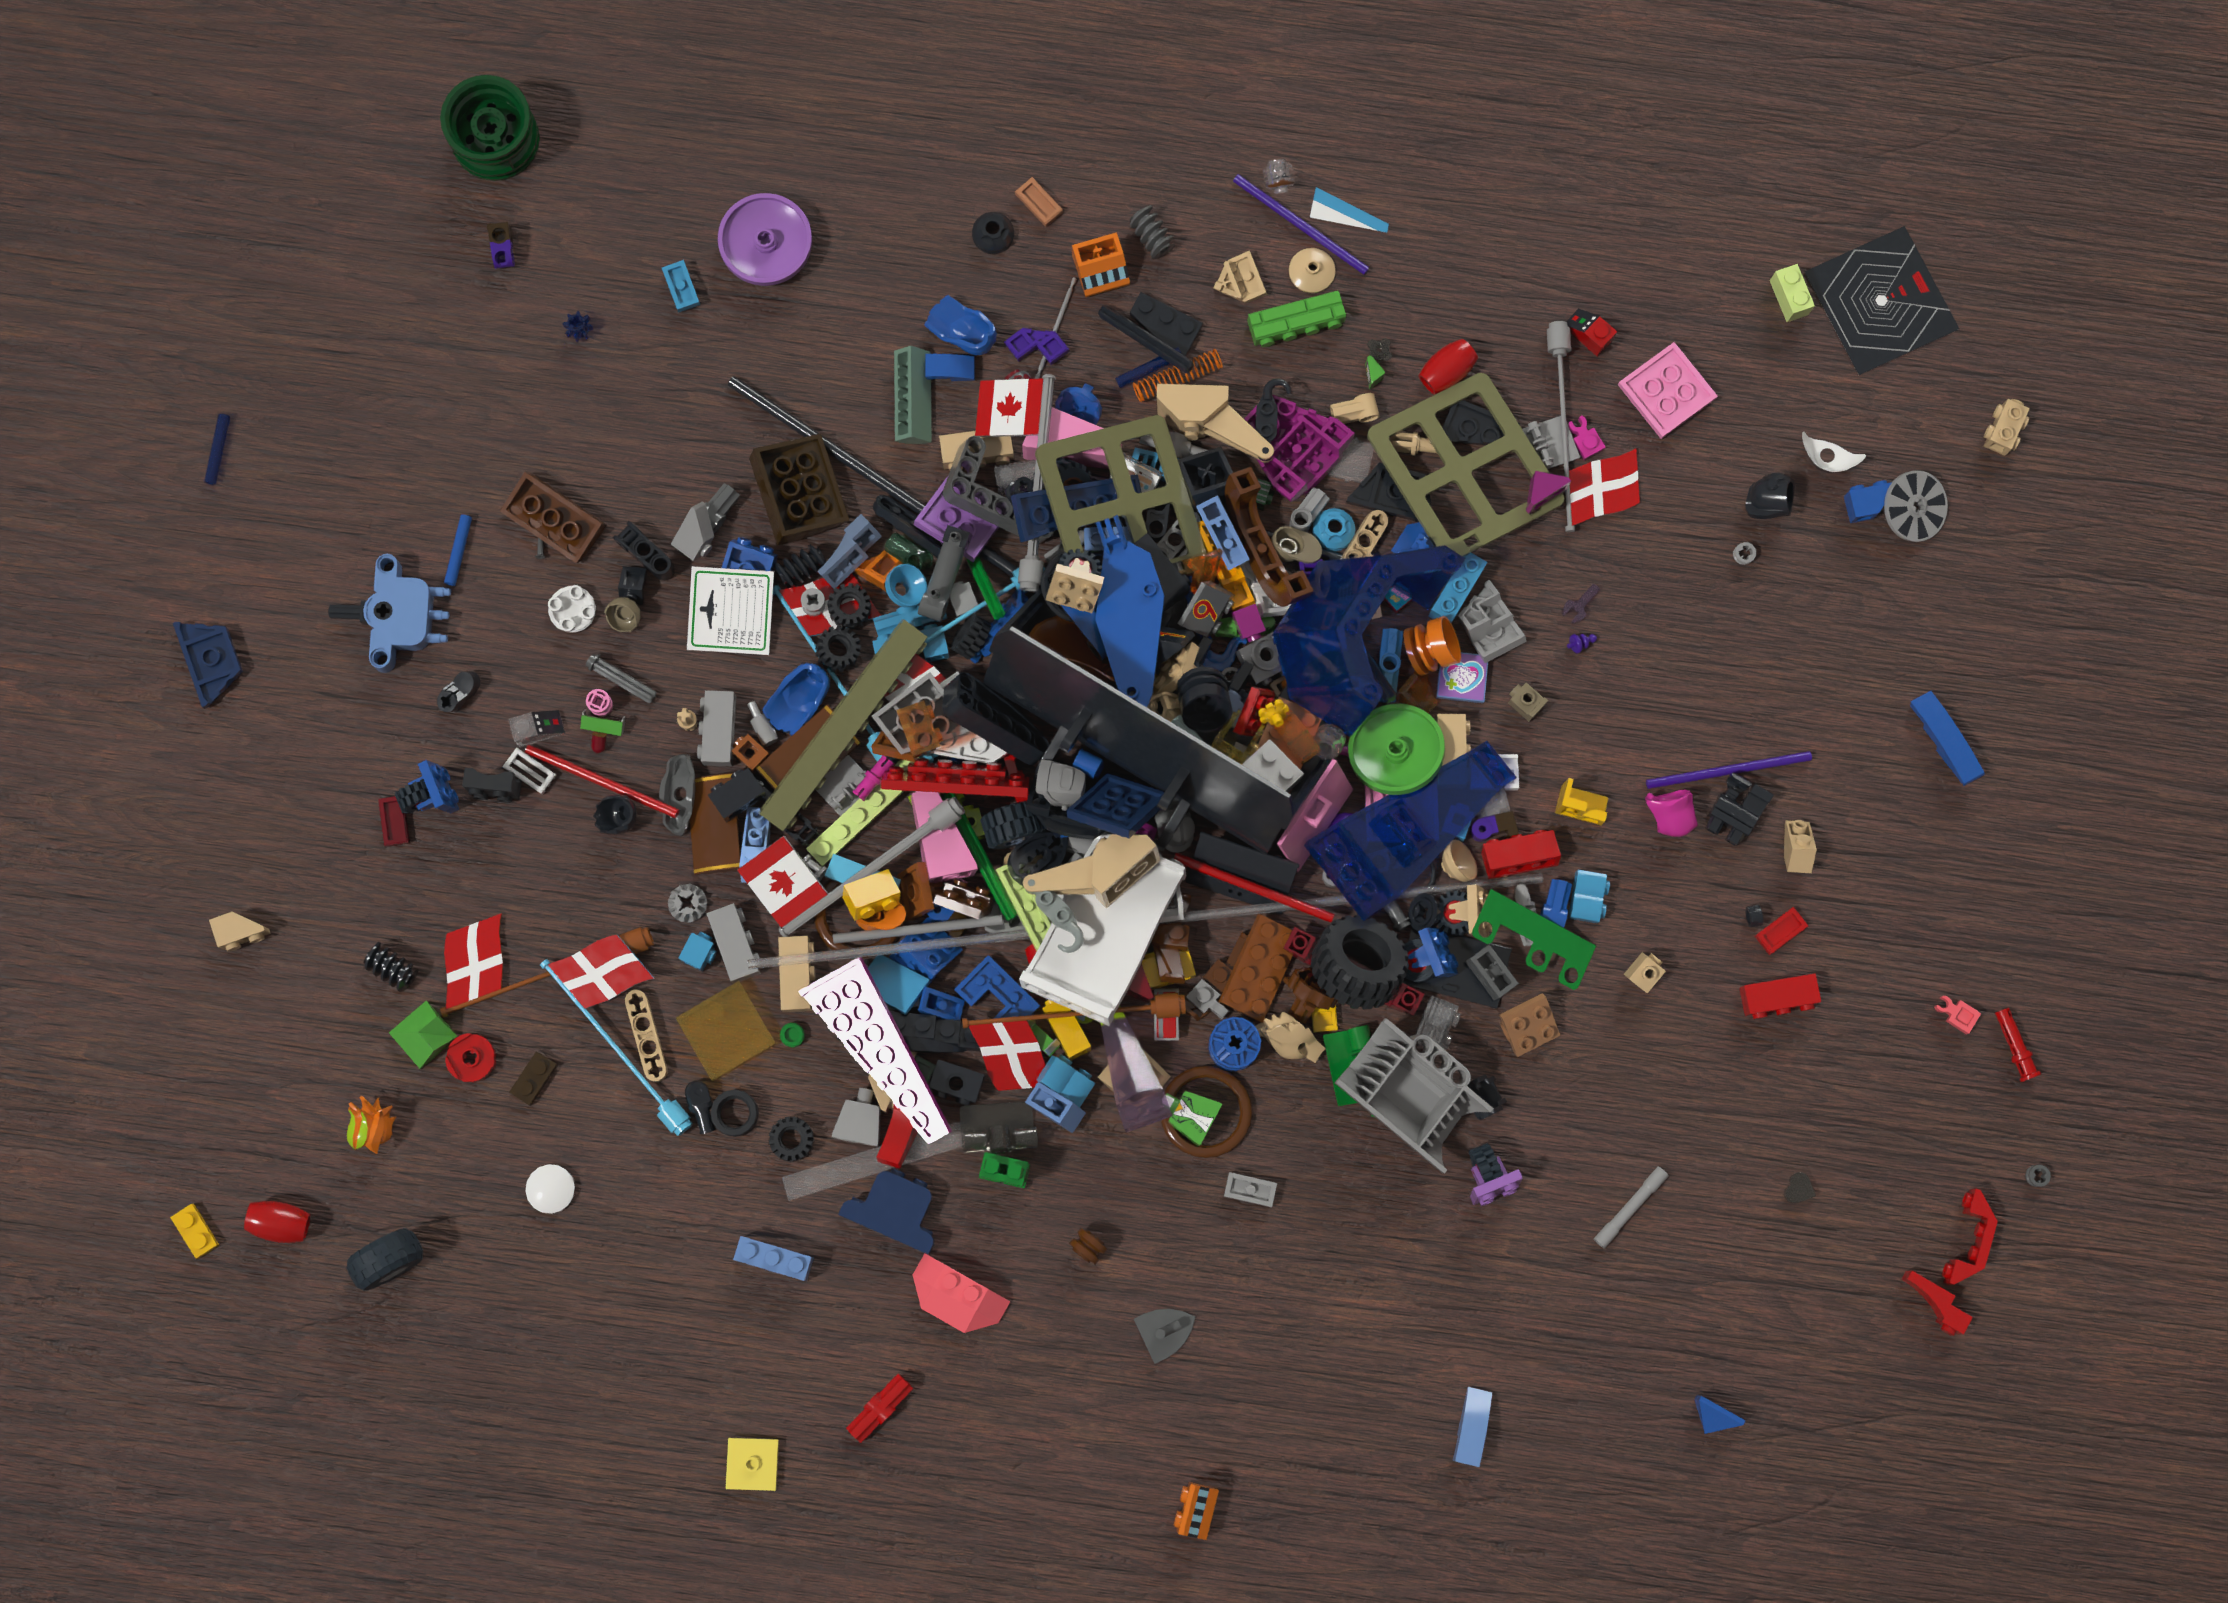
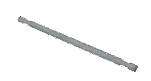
[1034,278,1077,379]

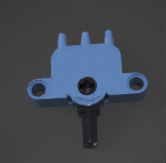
[328,554,451,673]

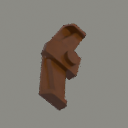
[1151,894,1192,984]
[1185,932,1248,1021]

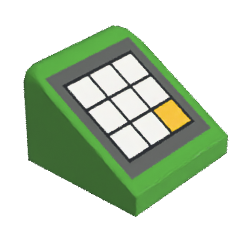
[1365,356,1385,389]

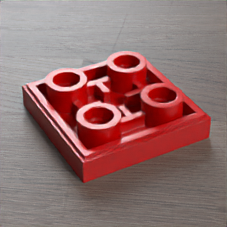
[1233,687,1276,737]

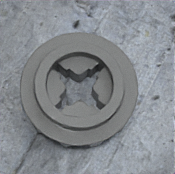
[668,884,707,923]

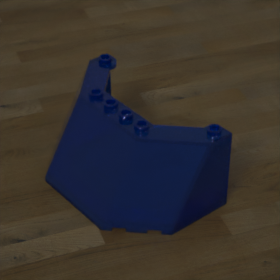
[1272,545,1466,737]

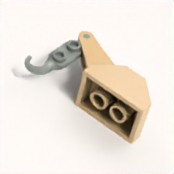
[1023,834,1161,953]

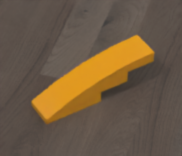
[1197,521,1255,612]

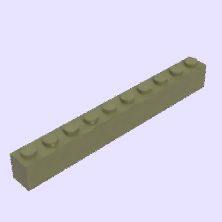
[758,619,927,831]

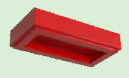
[1755,907,1808,955]

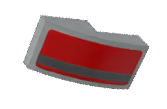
[1154,988,1179,1040]

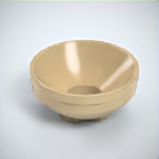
[1441,839,1477,882]

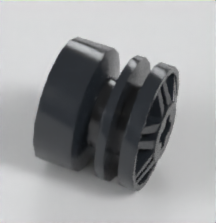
[1176,667,1233,733]

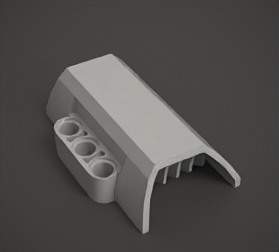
[1335,1018,1494,1174]

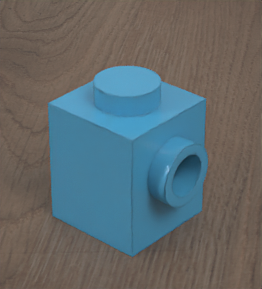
[678,932,717,972]

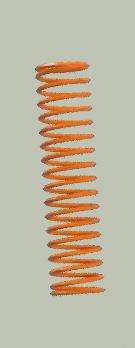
[1133,349,1223,402]

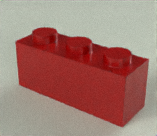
[1481,830,1561,880]
[1739,973,1821,1019]

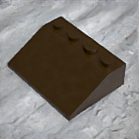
[749,433,849,546]

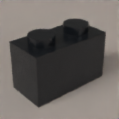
[708,768,767,823]

